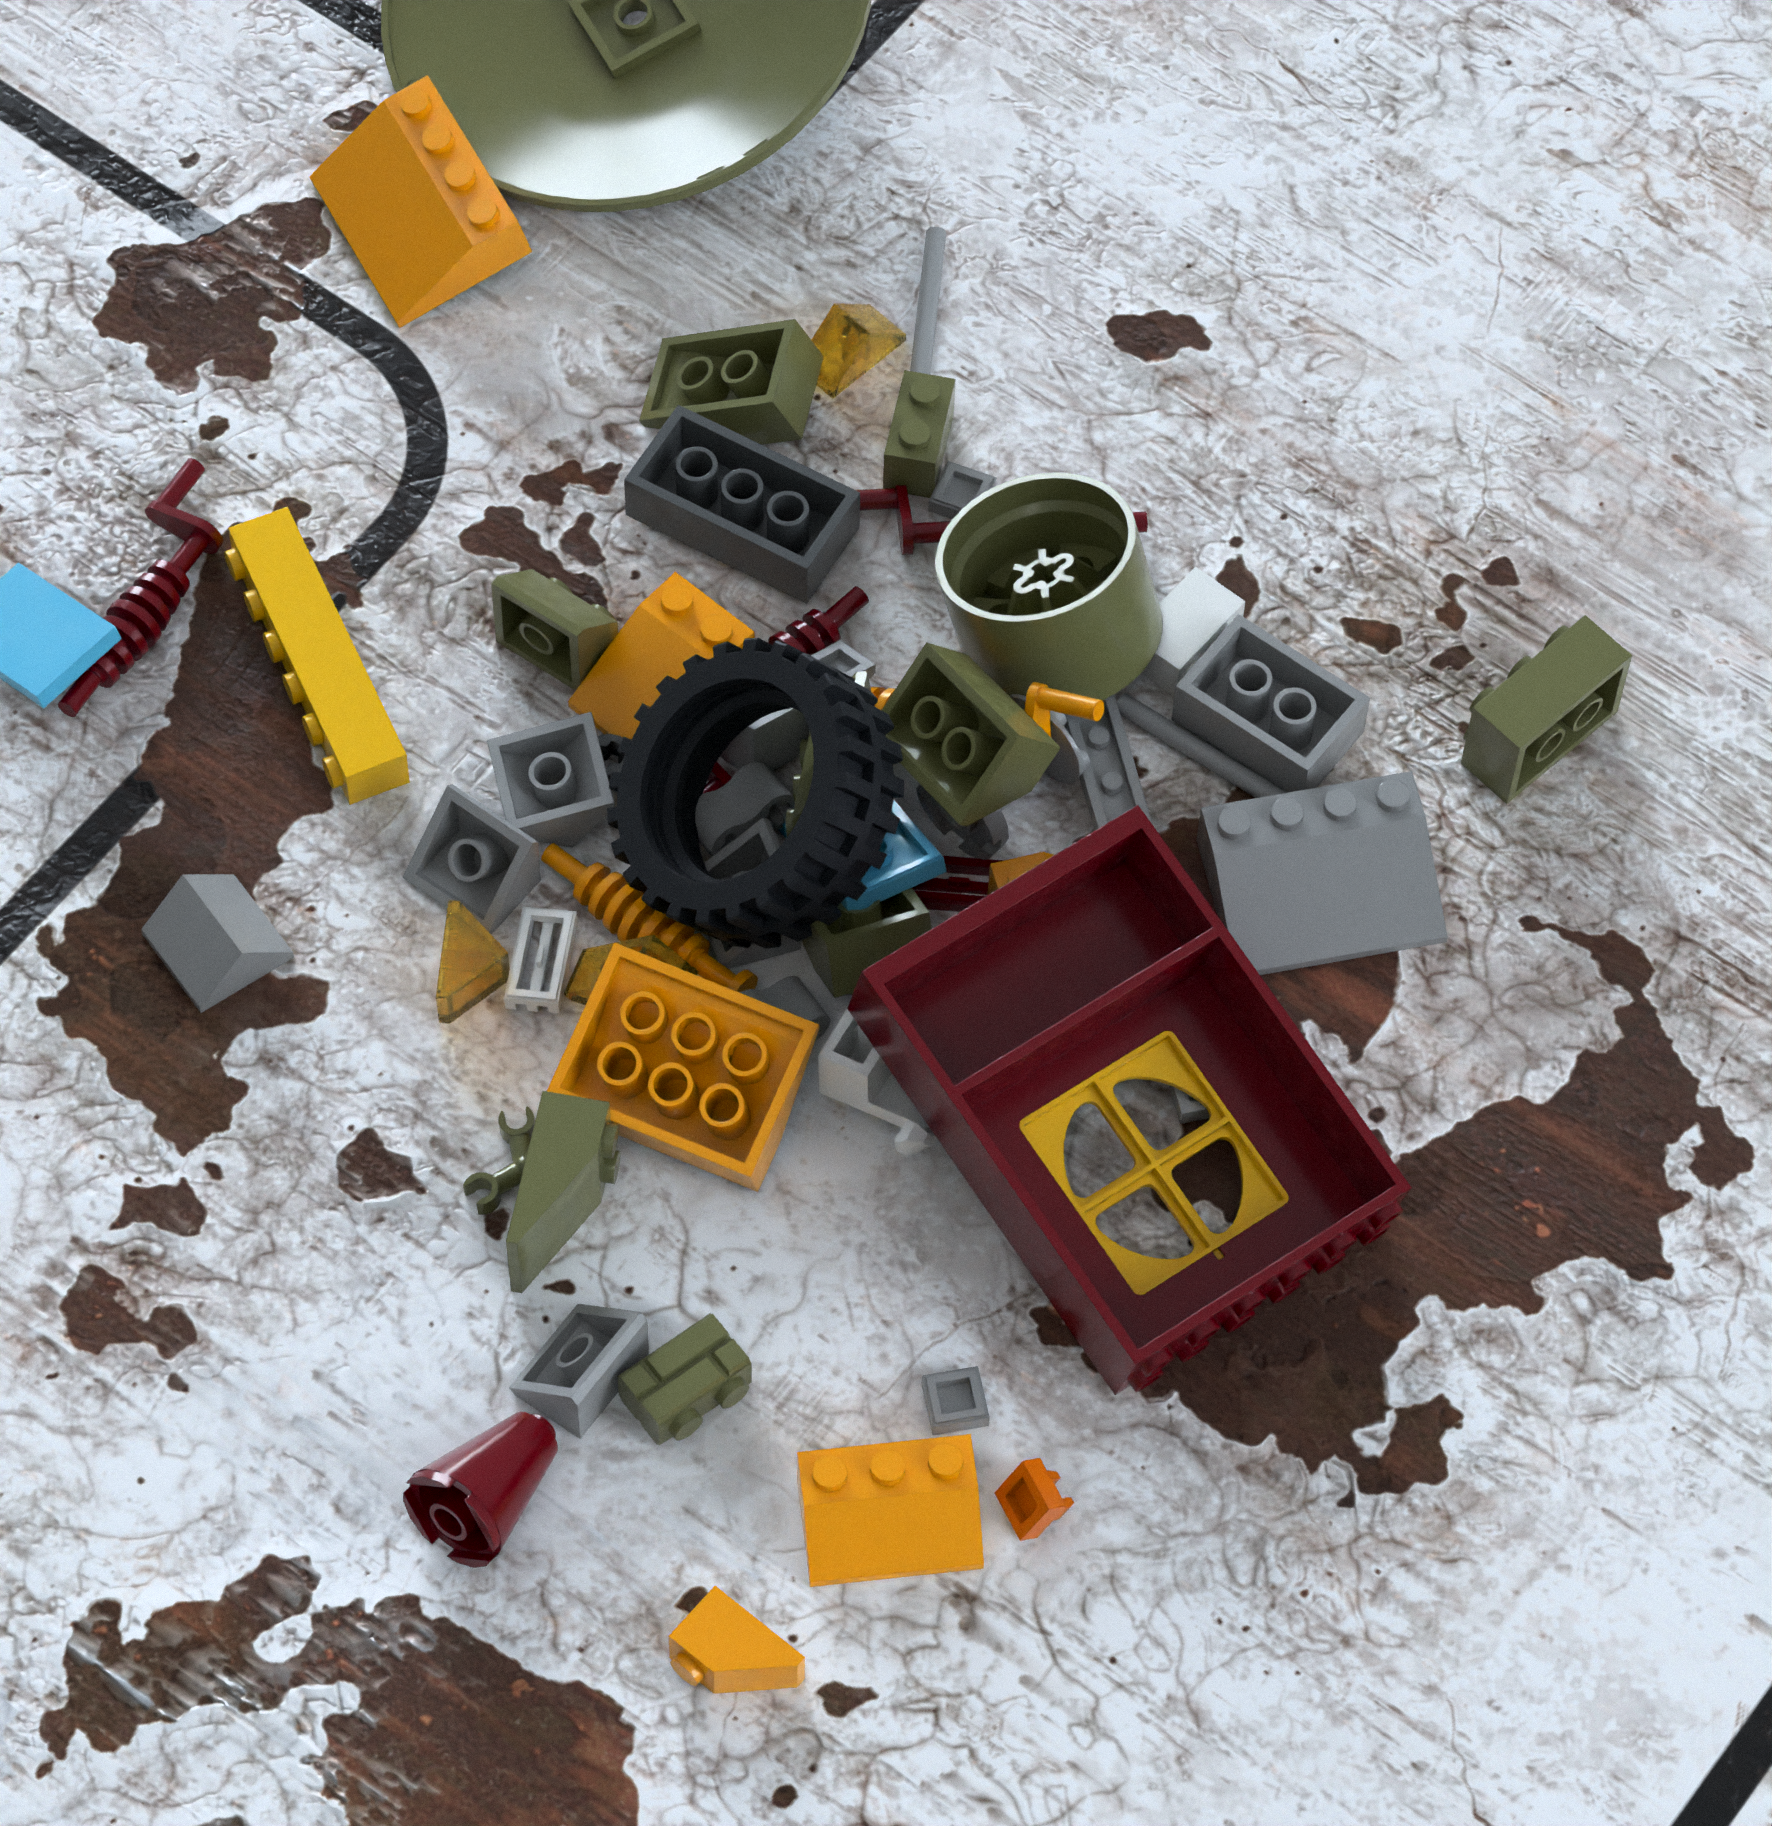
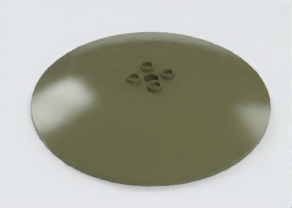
[381,0,871,212]

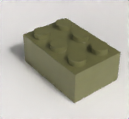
[1461,615,1632,804]

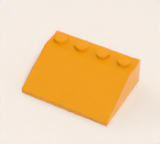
[309,75,532,328]
[547,942,820,1192]

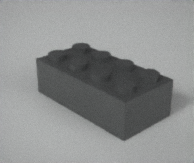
[624,405,860,604]

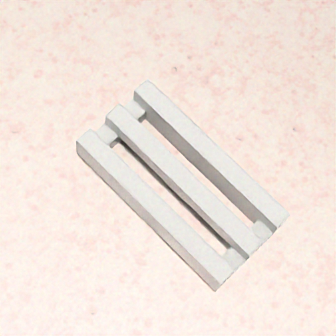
[504,906,578,1014]

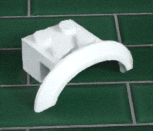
[818,1009,938,1156]

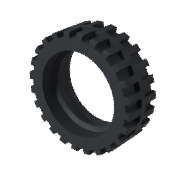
[607,638,904,949]

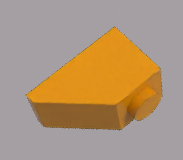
[669,1586,805,1694]

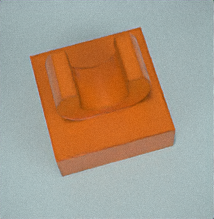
[994,1458,1074,1541]

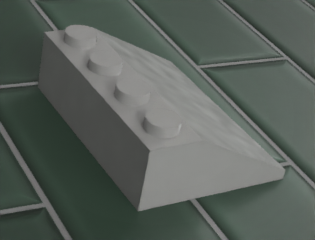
[1196,771,1448,975]

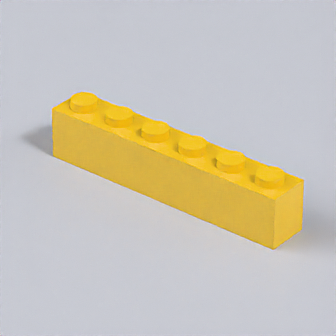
[224,507,410,805]

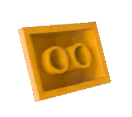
[568,572,755,739]

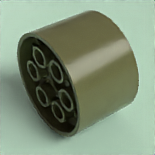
[935,472,1163,700]

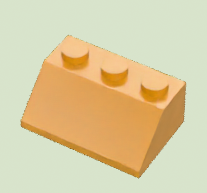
[797,1434,984,1587]

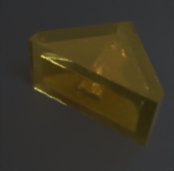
[811,303,906,399]
[436,900,510,1024]

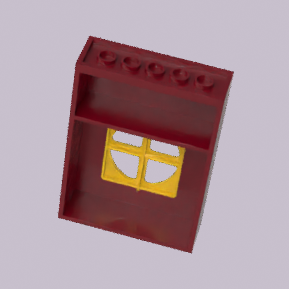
[847,805,1412,1395]

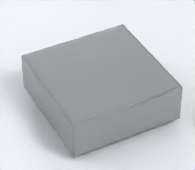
[928,461,997,519]
[921,1366,990,1435]

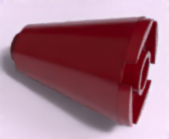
[403,1412,558,1568]

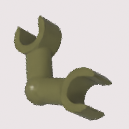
[463,1106,535,1215]

